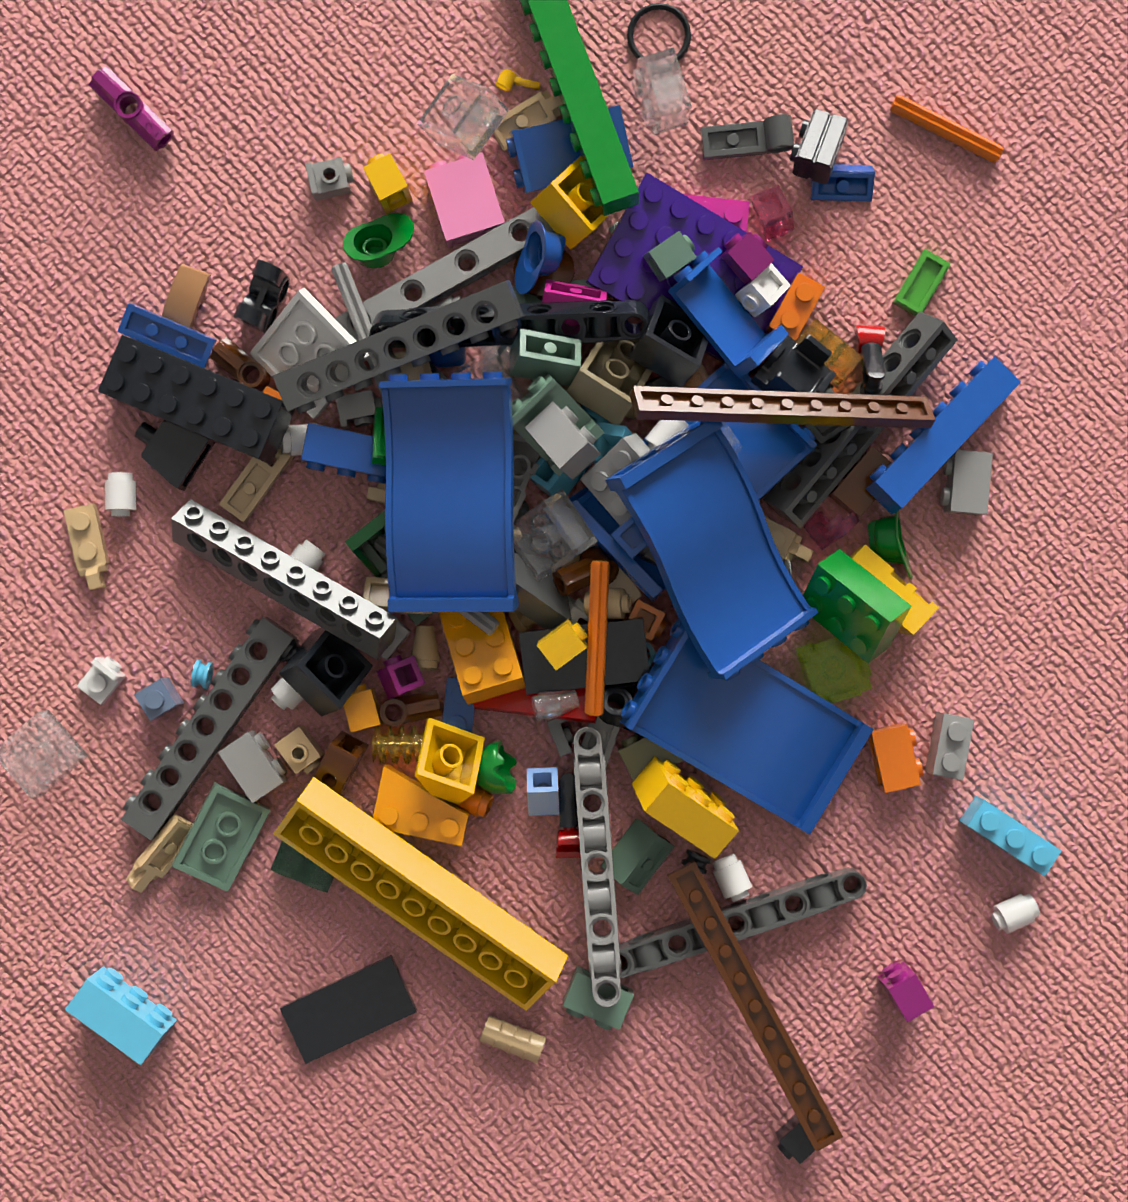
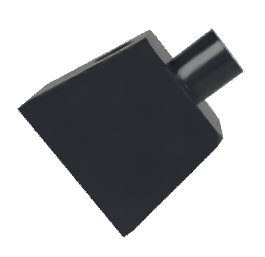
[135,420,215,491]

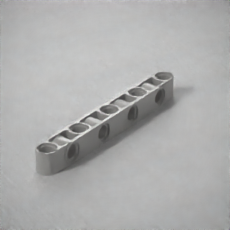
[334,207,556,341]
[574,726,621,1007]

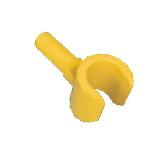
[496,69,540,92]

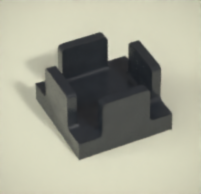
[751,334,836,393]

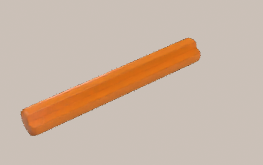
[890,95,1004,163]

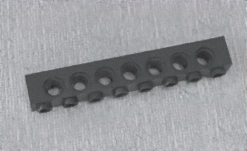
[272,280,524,414]
[763,312,958,529]
[171,499,397,660]
[121,617,297,840]

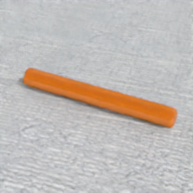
[585,560,610,716]

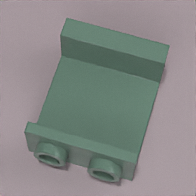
[511,373,604,476]

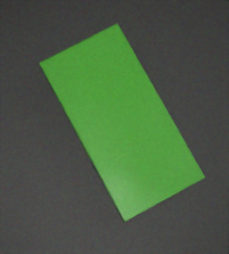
[892,249,951,316]

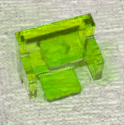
[795,636,872,703]

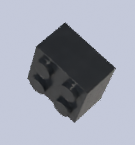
[628,294,708,388]
[278,628,373,717]

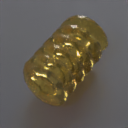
[372,725,426,764]

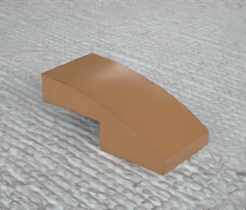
[162,264,211,329]

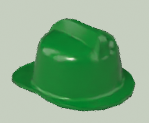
[343,213,414,269]
[868,511,913,580]

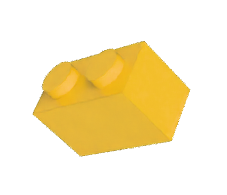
[363,153,413,215]

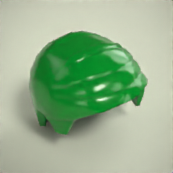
[476,740,517,794]

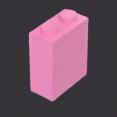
[424,151,505,248]

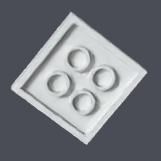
[249,288,369,419]

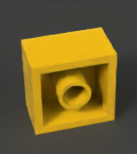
[530,156,610,250]

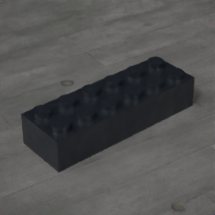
[98,335,295,465]

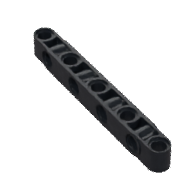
[369,300,649,348]

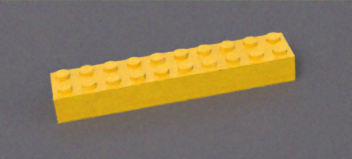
[273,777,568,1011]

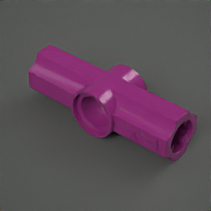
[88,66,174,151]

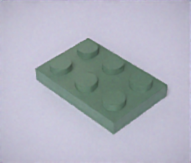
[172,782,271,892]

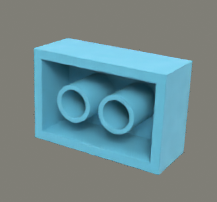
[65,966,177,1065]

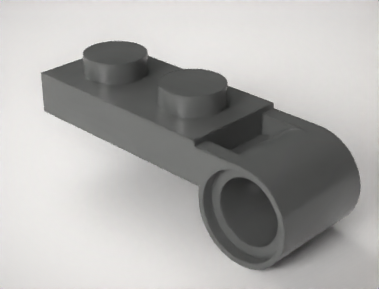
[700,114,794,161]

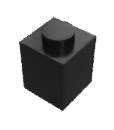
[775,1114,815,1164]

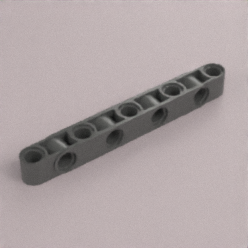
[619,867,867,978]

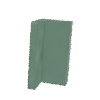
[601,818,675,895]

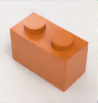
[766,272,825,342]
[868,723,924,793]

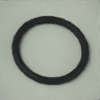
[627,3,691,67]

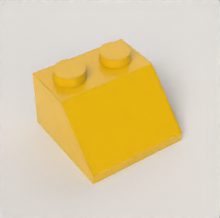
[415,718,485,805]

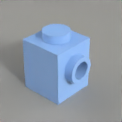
[527,767,559,816]

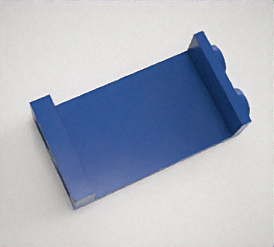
[506,105,633,193]
[668,247,789,378]

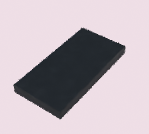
[519,617,650,695]
[280,955,417,1064]

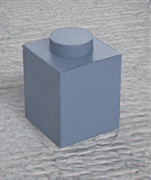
[134,677,184,721]

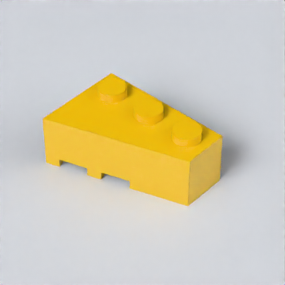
[850,544,939,635]

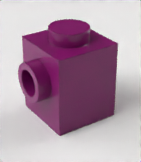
[720,232,775,284]
[376,655,426,699]

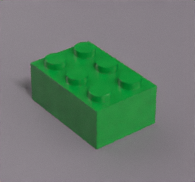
[803,549,912,664]

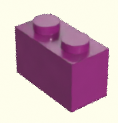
[877,961,935,1023]

